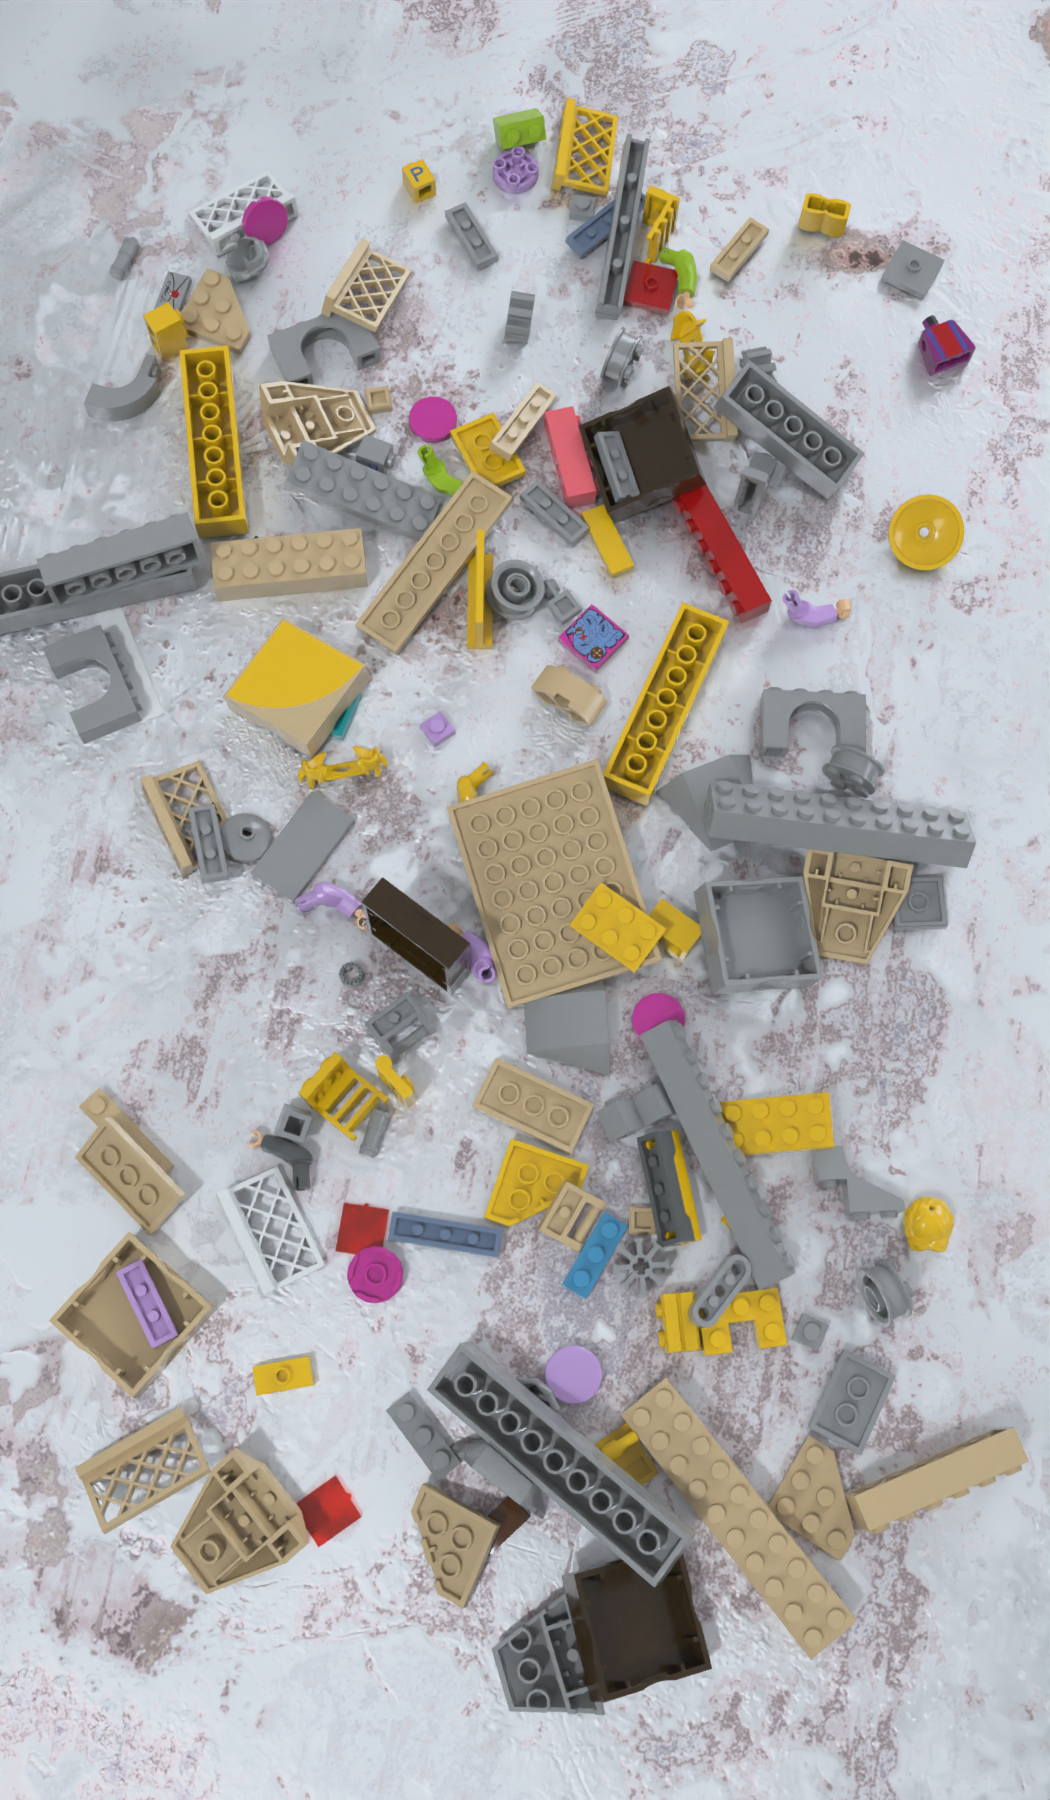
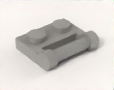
[364,991,437,1063]

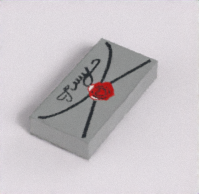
[154,271,192,313]

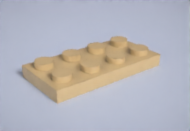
[472,1058,595,1155]
[75,1116,186,1235]

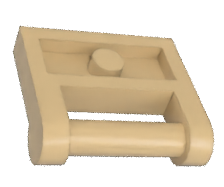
[537,1179,608,1252]

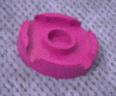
[242,196,288,245]
[409,396,457,443]
[632,993,685,1042]
[347,1246,404,1303]

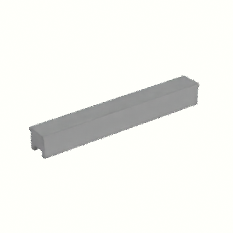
[595,134,650,320]

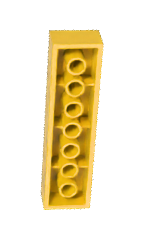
[179,345,249,539]
[603,602,729,807]

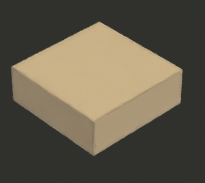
[364,386,393,415]
[628,1206,657,1236]

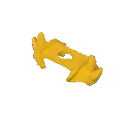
[670,310,715,385]
[298,746,388,790]

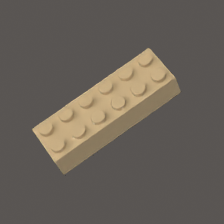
[210,528,368,602]
[845,1427,1029,1534]

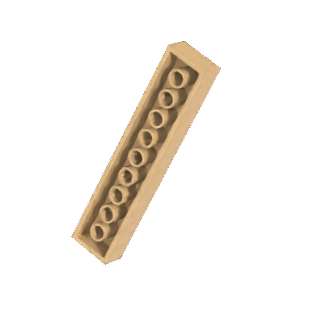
[621,1376,857,1660]

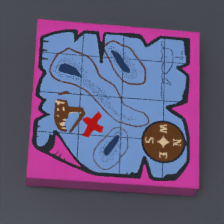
[558,604,629,673]

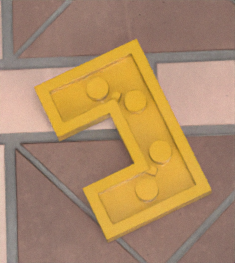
[698,1288,787,1357]

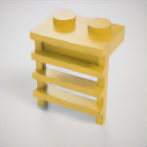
[642,185,680,264]
[298,1052,390,1142]

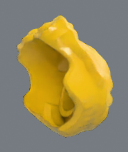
[903,1197,954,1252]

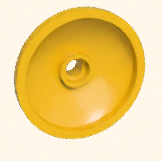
[888,494,965,570]

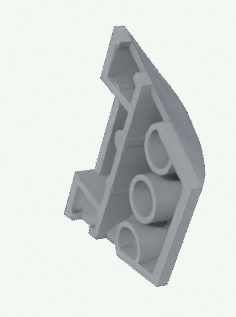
[656,755,753,851]
[524,980,610,1077]
[450,1438,546,1519]
[492,1593,605,1715]

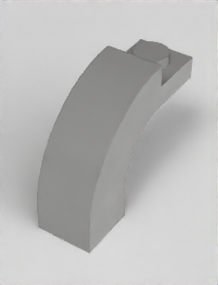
[84,353,161,421]

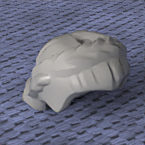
[226,237,270,283]

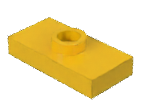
[252,1356,314,1396]

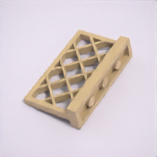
[321,238,412,333]
[673,338,738,442]
[141,761,229,878]
[75,1407,211,1534]

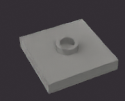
[881,240,945,300]
[892,876,948,931]

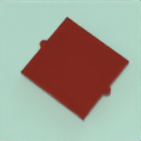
[335,1203,389,1255]
[296,1475,362,1547]

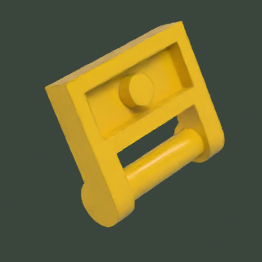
[375,1055,416,1109]

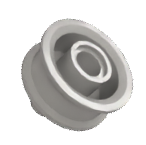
[600,327,644,387]
[485,560,545,620]
[822,745,885,798]
[856,1259,914,1327]

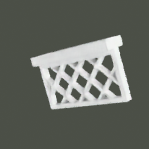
[188,171,299,257]
[216,1166,325,1298]

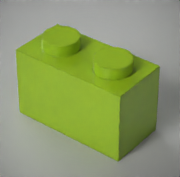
[493,108,547,150]

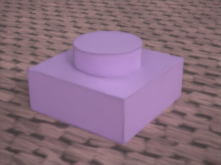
[420,711,456,747]

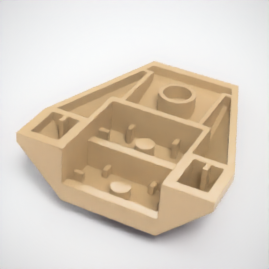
[259,381,376,466]
[803,849,913,964]
[170,1448,309,1594]

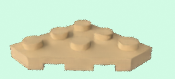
[181,268,251,355]
[767,1435,855,1561]
[411,1482,501,1609]

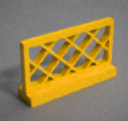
[551,97,618,196]
[467,530,493,649]

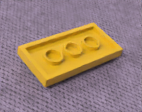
[719,1092,835,1156]

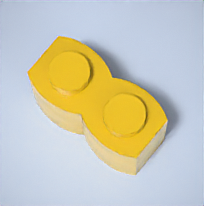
[798,193,852,237]

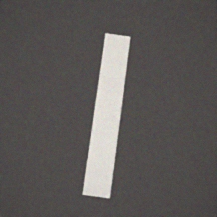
[93,607,164,724]

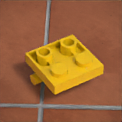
[594,1422,659,1485]

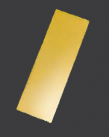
[581,504,634,578]

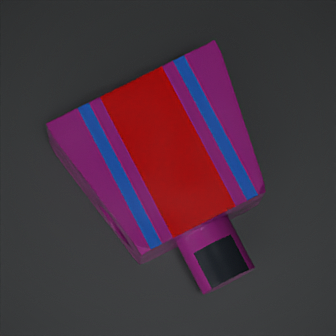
[918,315,976,376]

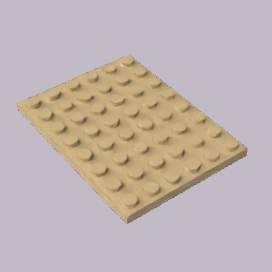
[447,759,662,1009]

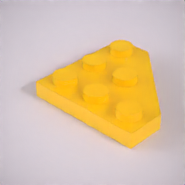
[484,1139,589,1228]

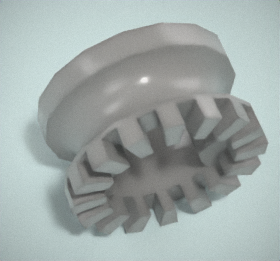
[339,962,364,988]

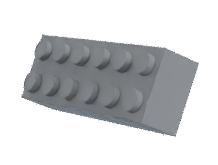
[713,360,865,499]
[36,512,205,609]

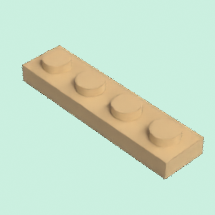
[489,382,558,461]
[79,1088,175,1174]

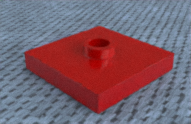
[623,261,678,315]

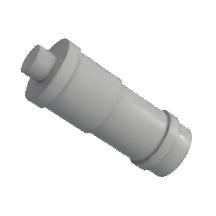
[109,237,140,280]
[359,1105,390,1158]

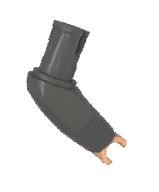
[247,1130,313,1191]

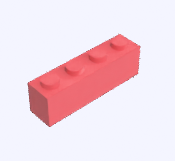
[544,406,600,509]

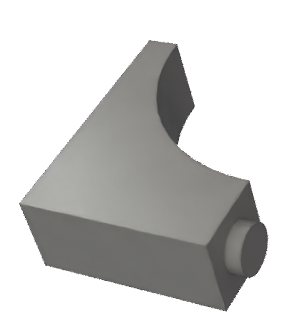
[732,451,778,520]

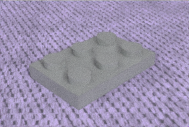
[807,1349,896,1455]

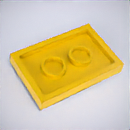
[450,412,526,487]
[569,882,667,973]

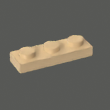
[709,217,769,282]

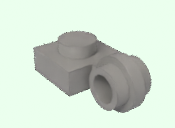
[544,578,582,625]

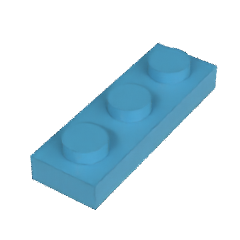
[562,1212,628,1300]

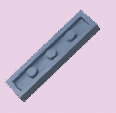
[565,193,646,259]
[388,1212,503,1259]

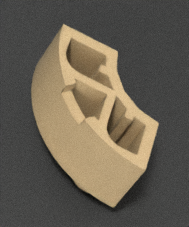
[531,665,608,725]

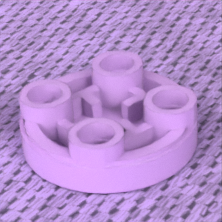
[493,146,539,194]
[545,1346,602,1405]

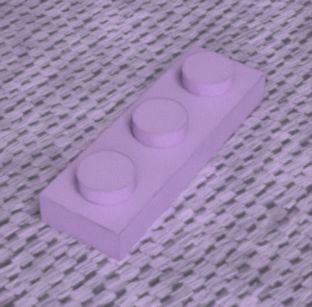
[116,1259,180,1350]

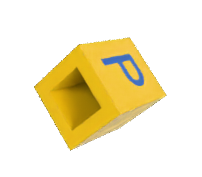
[402,159,436,204]

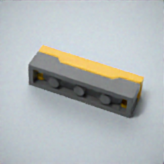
[637,1130,702,1248]

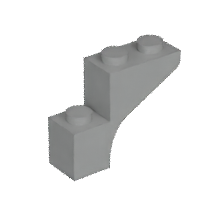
[811,1146,905,1220]

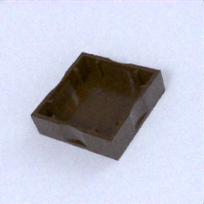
[578,386,706,523]
[361,877,471,996]
[561,1553,712,1703]

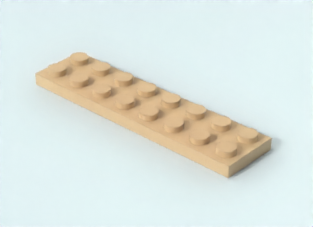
[355,471,513,656]

